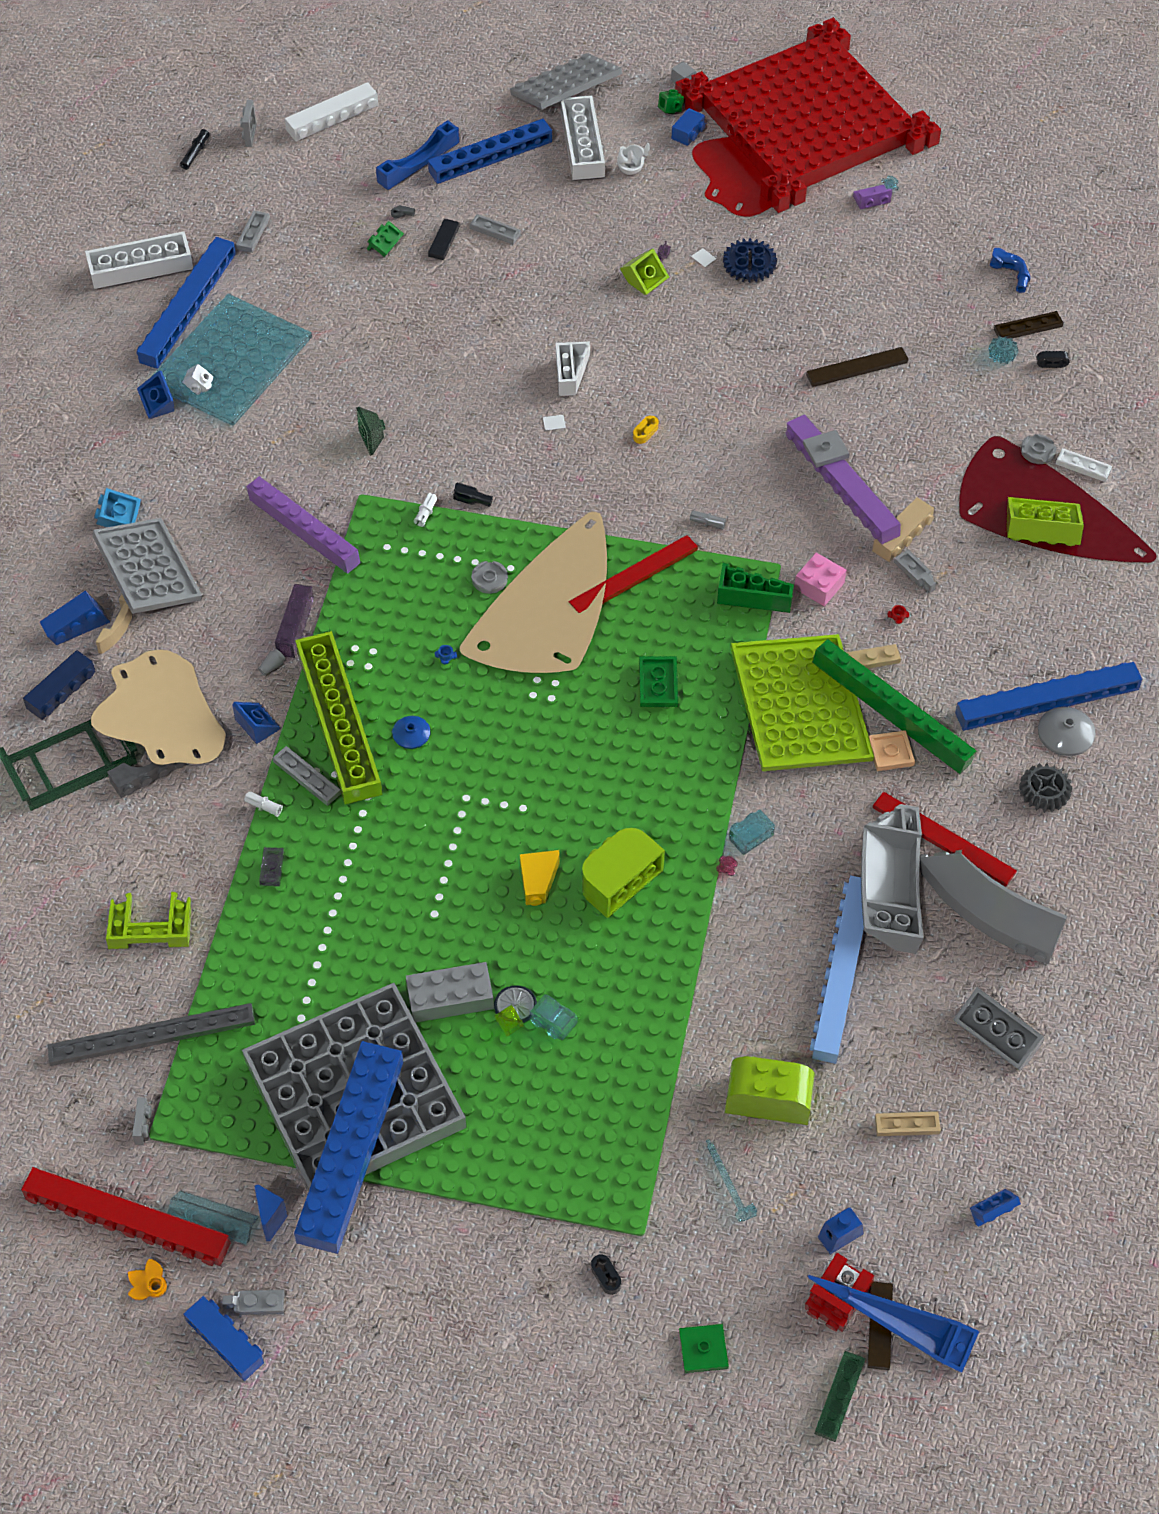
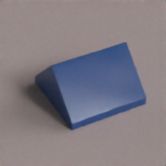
[137,371,174,419]
[232,702,281,744]
[254,1185,288,1242]

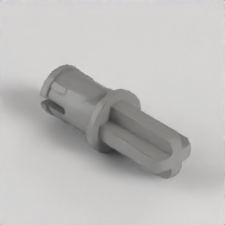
[690,510,726,530]

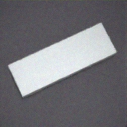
[1056,448,1112,482]

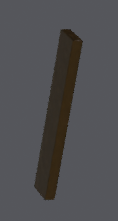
[806,347,909,387]

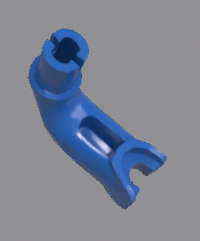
[990,248,1031,293]

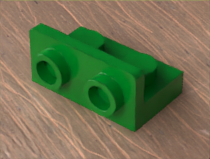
[366,221,404,257]

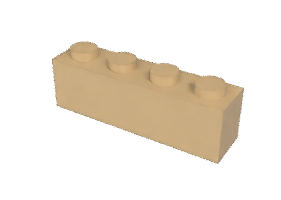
[872,497,934,562]

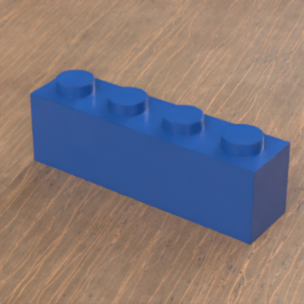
[183,1296,264,1381]

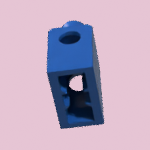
[818,1207,864,1255]

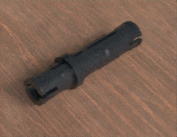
[180,129,210,170]

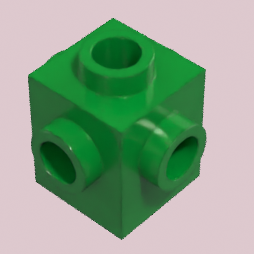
[658,89,684,114]

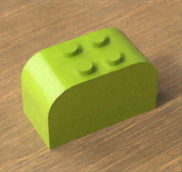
[582,828,665,918]
[725,1056,815,1125]

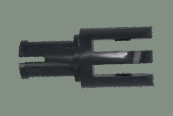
[453,482,493,507]

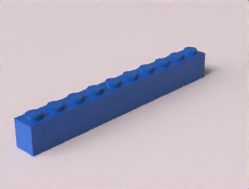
[137,237,236,369]
[955,662,1143,731]

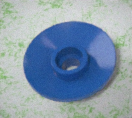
[392,716,430,749]

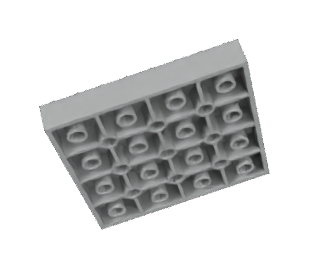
[242,983,466,1192]

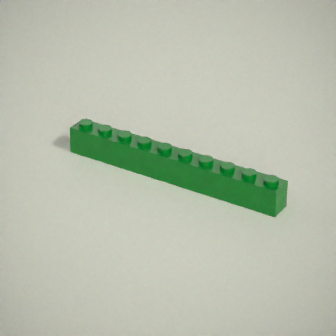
[812,639,977,774]

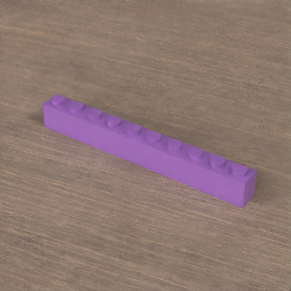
[786,414,901,544]

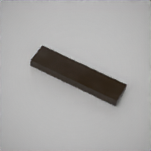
[994,311,1064,341]
[867,1281,893,1370]

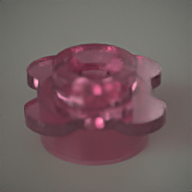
[716,856,738,876]

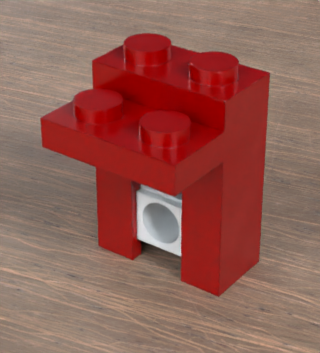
[805,1253,875,1332]

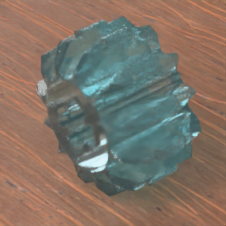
[988,336,1018,364]

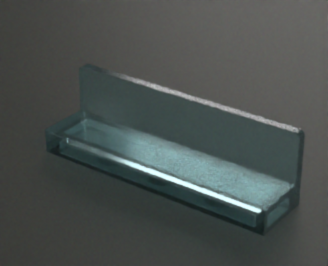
[168,1191,259,1244]

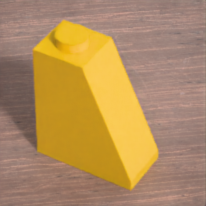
[520,850,560,906]

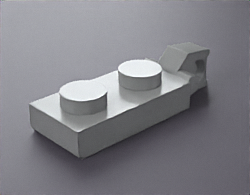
[894,550,936,593]
[222,1290,285,1315]

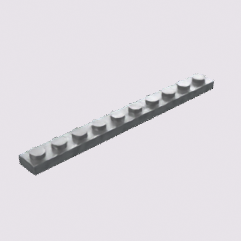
[47,1003,255,1066]

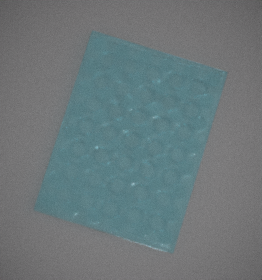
[151,294,312,426]

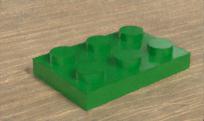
[639,656,678,707]

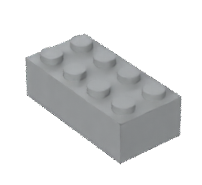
[406,962,494,1022]

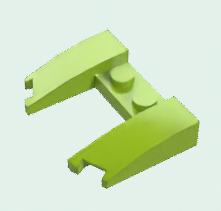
[106,892,191,949]

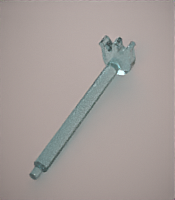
[706,1139,758,1222]

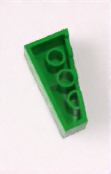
[717,562,794,613]

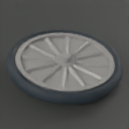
[494,985,537,1025]

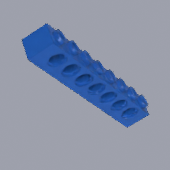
[428,118,552,184]

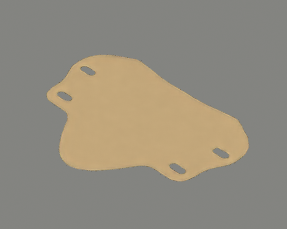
[91,650,226,765]

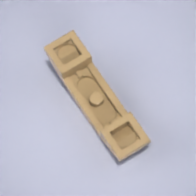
[96,594,132,654]

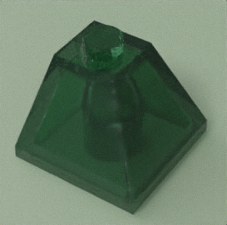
[356,407,386,456]

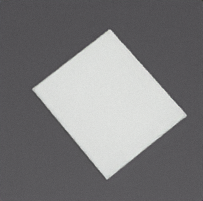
[691,248,716,267]
[543,415,566,430]

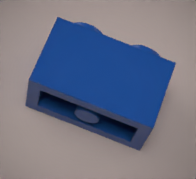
[671,108,706,146]

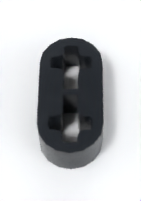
[1036,351,1070,368]
[591,1254,621,1295]

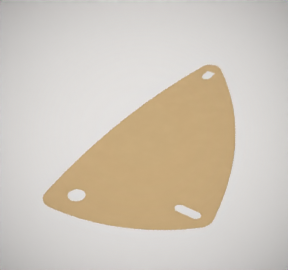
[460,512,607,673]

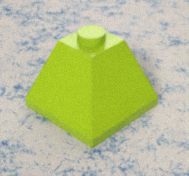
[620,248,669,295]

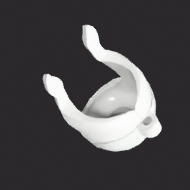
[617,143,650,175]

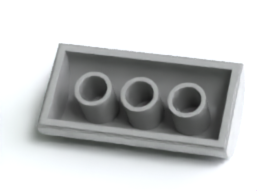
[953,987,1045,1070]

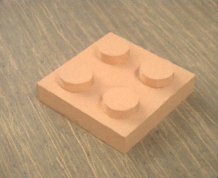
[869,730,915,771]

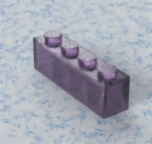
[275,584,314,658]

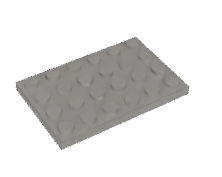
[510,53,622,109]
[92,518,202,614]

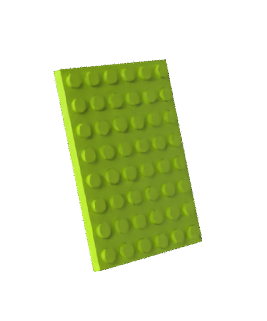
[730,634,874,771]

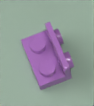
[853,184,892,209]

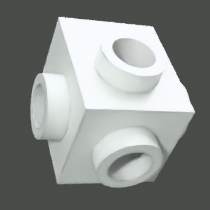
[182,364,213,395]

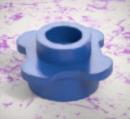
[435,645,457,664]

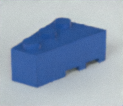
[40,591,110,645]

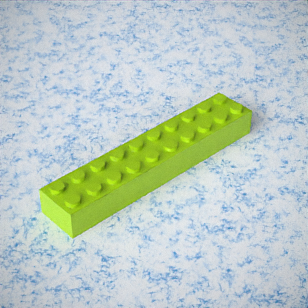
[295,631,382,804]

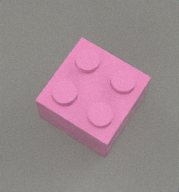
[794,553,847,607]

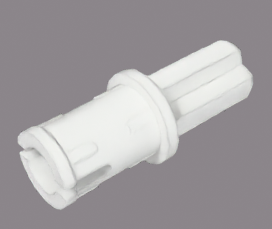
[414,493,437,527]
[244,792,283,817]

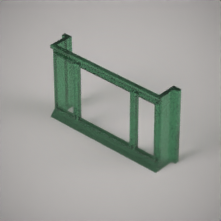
[0,719,138,811]

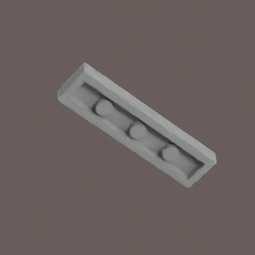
[273,746,341,806]

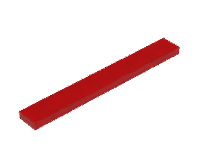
[568,535,698,613]
[873,791,1017,887]

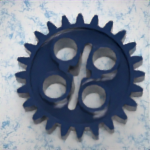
[723,238,777,283]

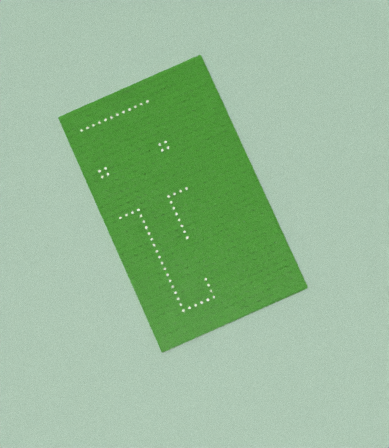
[149,494,781,1236]

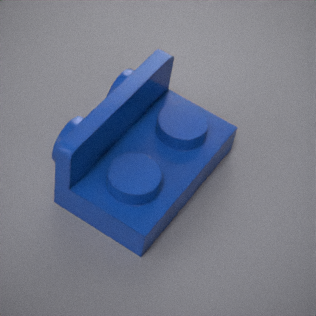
[970,1189,1021,1227]

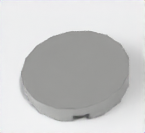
[1020,434,1057,464]
[471,561,508,594]

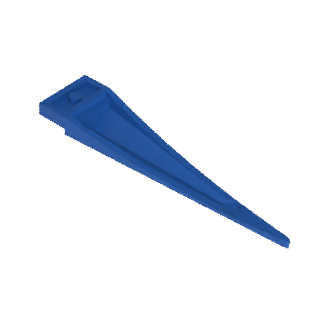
[807,1275,979,1373]

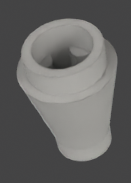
[258,649,286,676]

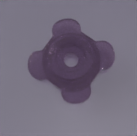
[657,241,671,260]

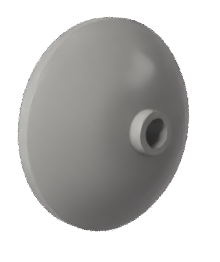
[1038,707,1095,756]

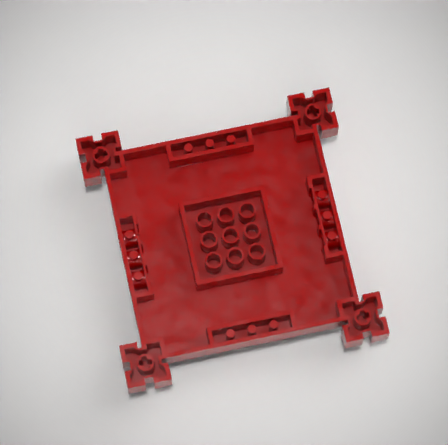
[675,17,941,213]

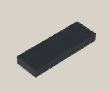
[428,219,460,260]

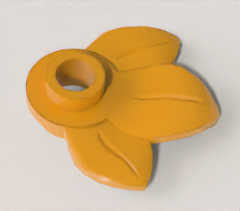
[128,1259,167,1300]

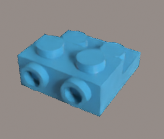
[94,488,141,527]

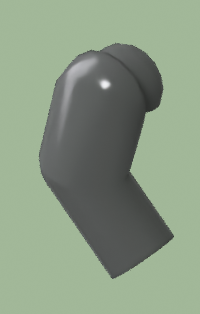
[391,205,415,218]

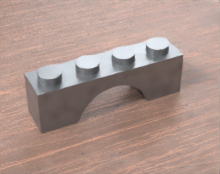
[107,750,187,798]

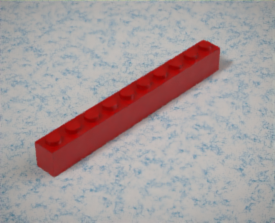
[21,1167,231,1266]

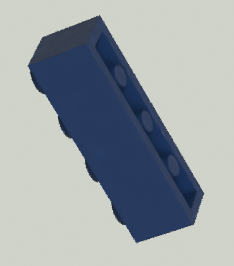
[23,650,96,720]

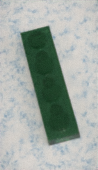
[814,1351,866,1442]

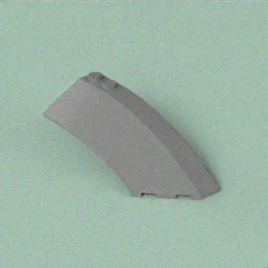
[861,804,923,954]
[919,850,1067,964]

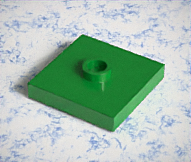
[679,1324,729,1373]

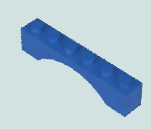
[376,120,459,190]

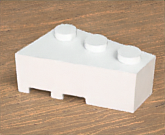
[556,341,590,396]

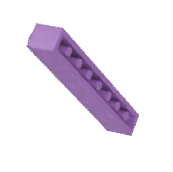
[246,476,361,574]

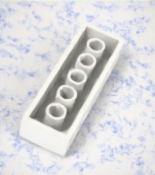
[560,95,605,180]
[85,231,193,289]

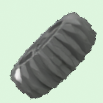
[1019,763,1072,813]

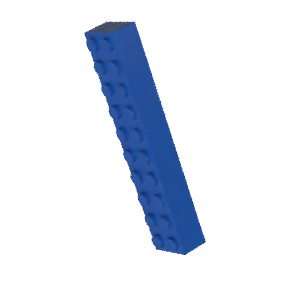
[294,1041,403,1254]

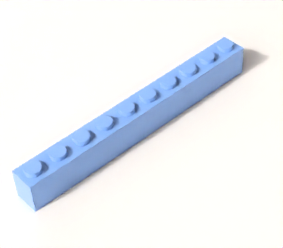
[810,875,864,1064]

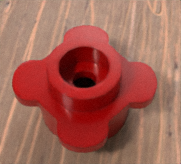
[887,605,909,624]

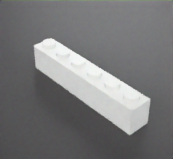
[285,82,378,141]

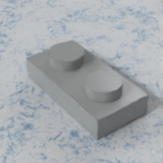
[132,1097,152,1145]

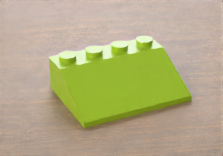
[1007,497,1084,546]

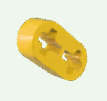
[633,416,659,444]

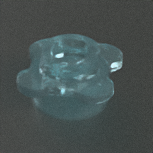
[881,176,899,190]

